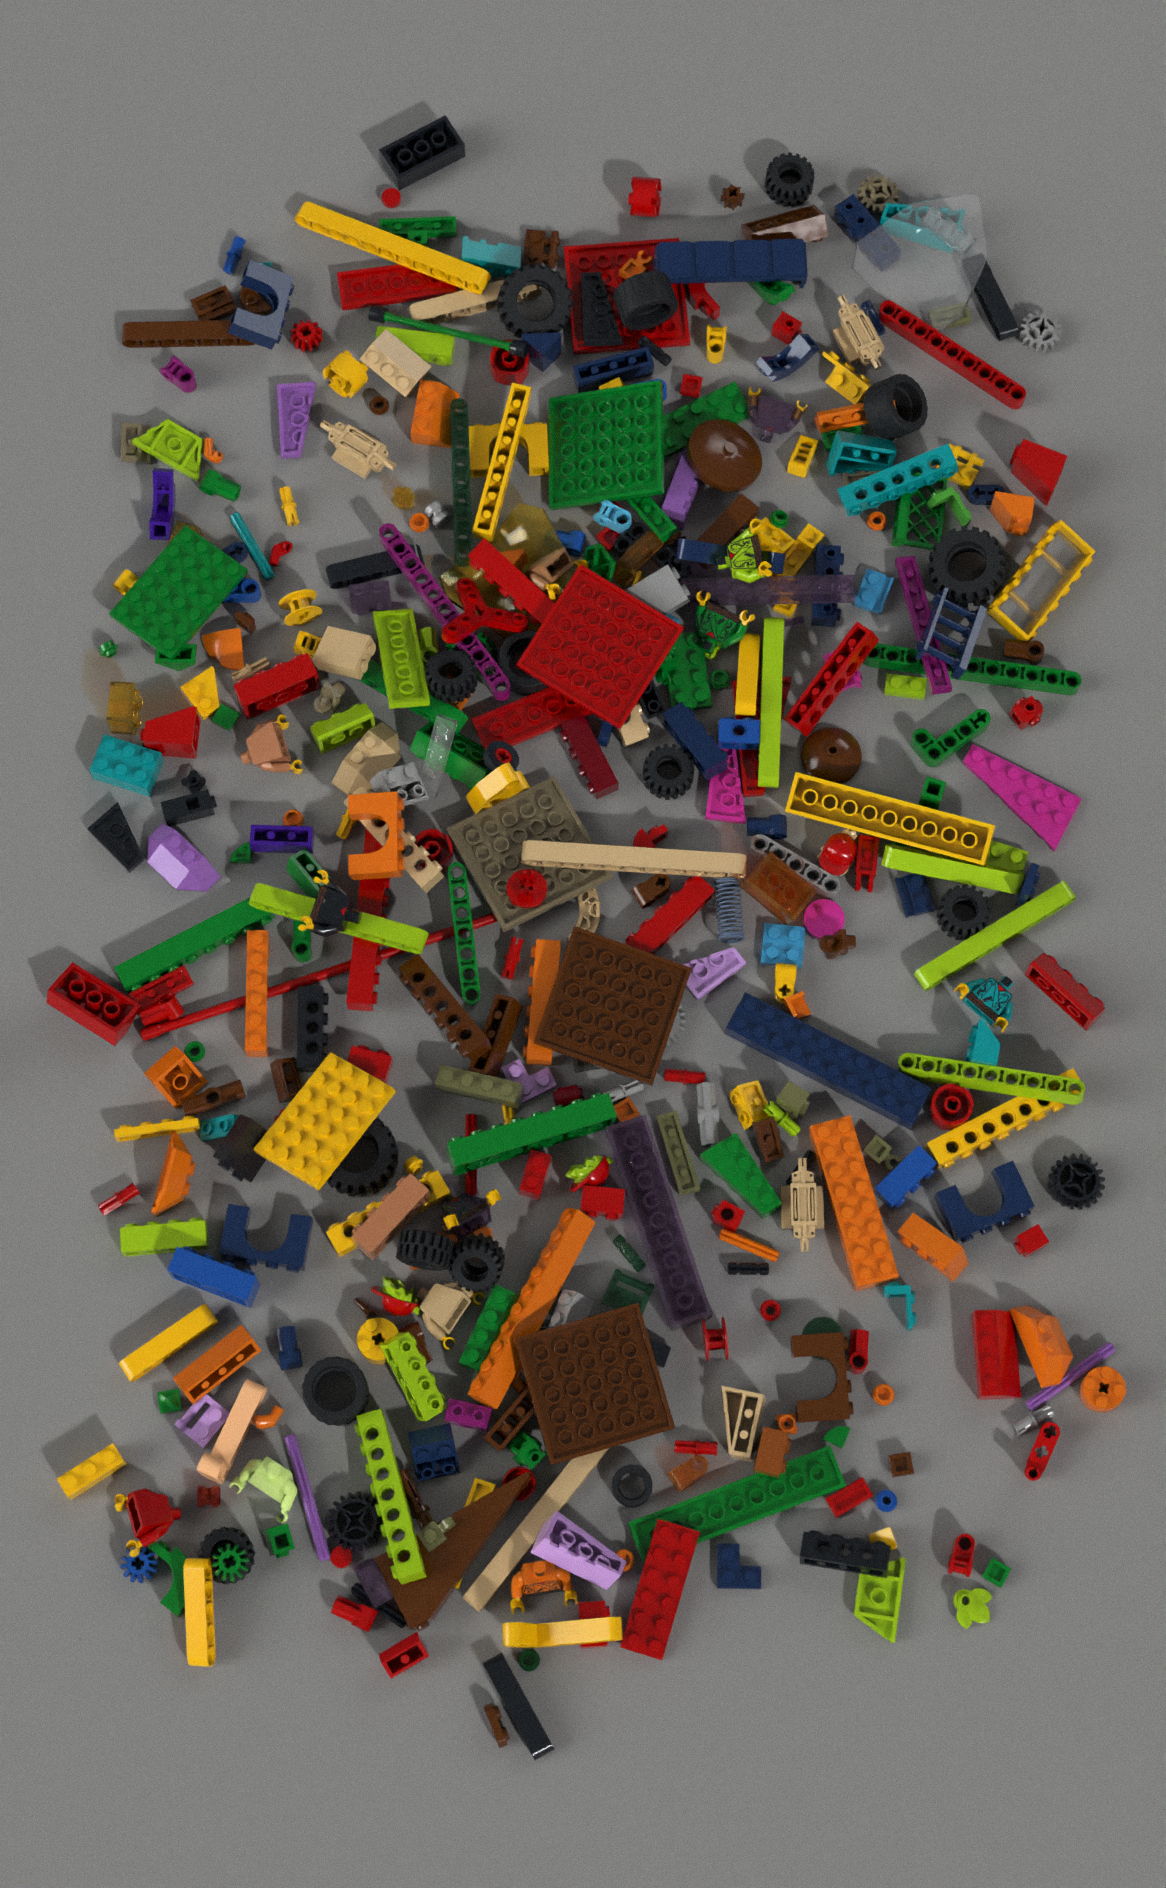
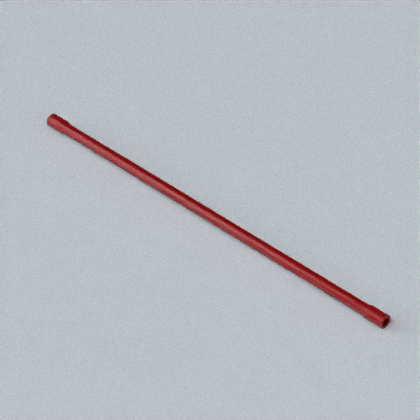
[140,913,497,1041]

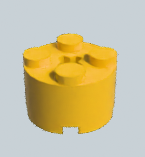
[323,350,368,398]
[357,1318,399,1365]

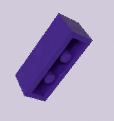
[250,825,314,854]

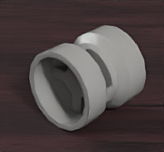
[424,501,452,529]

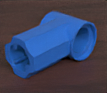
[544,528,586,556]

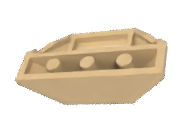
[332,722,401,795]

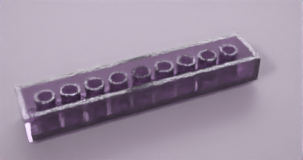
[605,1114,712,1331]

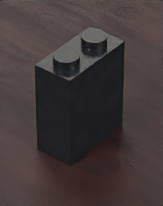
[213,1114,267,1182]

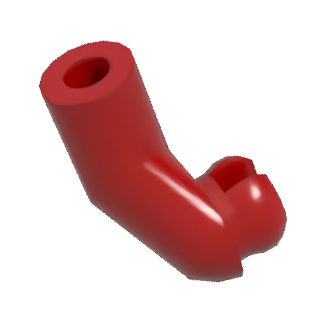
[268,541,293,567]

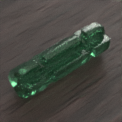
[613,1235,646,1272]

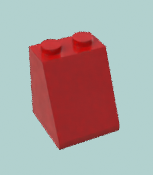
[1010,438,1068,506]
[140,706,201,759]

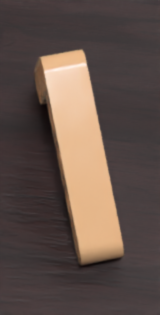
[197,1379,267,1485]

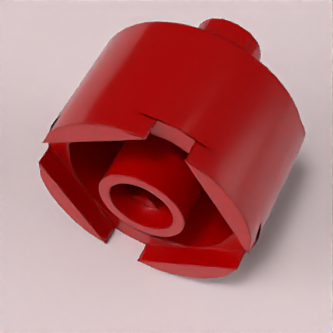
[628,177,662,217]
[490,339,529,386]
[411,829,453,873]
[929,1084,974,1130]

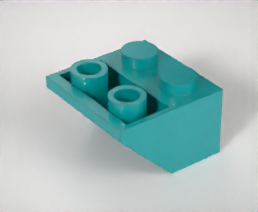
[965,1019,1001,1066]

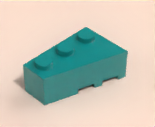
[462,236,522,278]
[826,431,897,476]

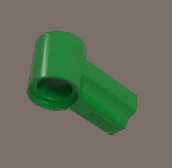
[199,469,242,502]
[292,920,312,963]

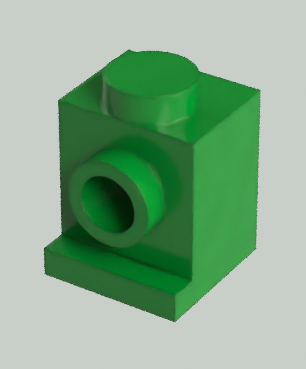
[262,1523,295,1558]

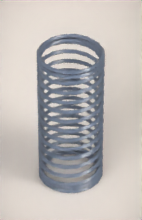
[714,877,745,943]

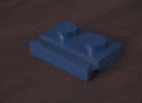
[894,873,935,918]

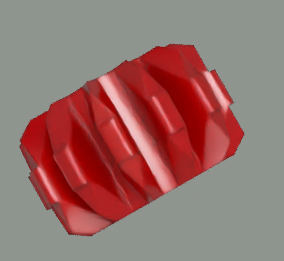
[290,319,323,353]

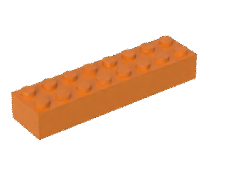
[808,1115,899,1292]

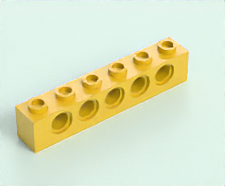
[326,1170,450,1258]

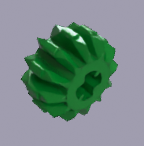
[211,1544,250,1582]

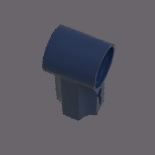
[747,814,787,839]
[277,1326,303,1371]

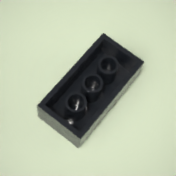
[379,115,465,191]

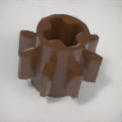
[720,184,745,210]

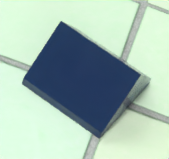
[522,332,561,372]

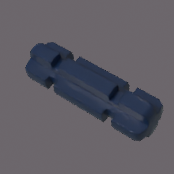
[861,300,885,336]

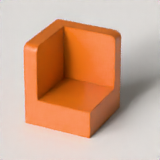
[783,991,811,1020]

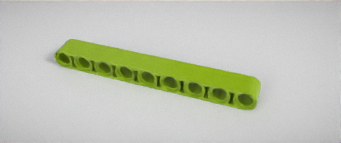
[758,617,784,788]
[914,880,1077,991]
[248,883,429,954]
[898,1053,1085,1105]

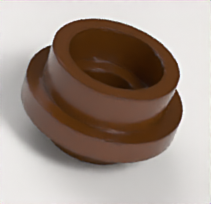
[369,396,389,415]

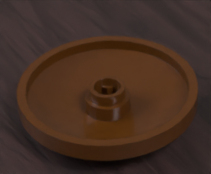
[686,419,762,492]

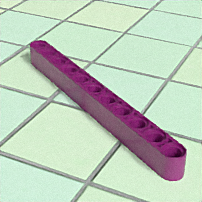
[379,523,511,701]

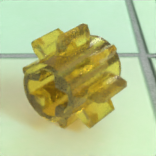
[391,486,416,511]

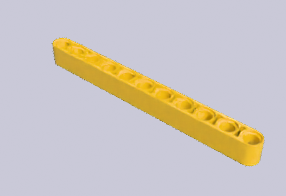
[295,201,491,295]

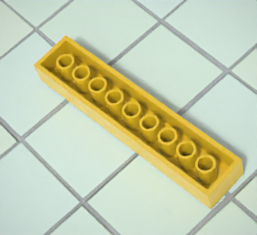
[785,772,996,865]

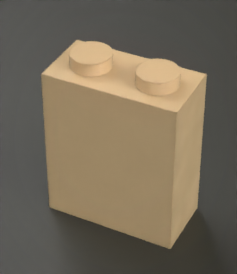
[312,626,376,680]

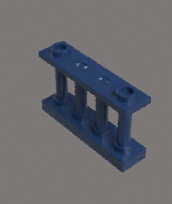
[915,587,987,680]

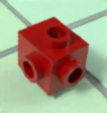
[1009,695,1043,730]

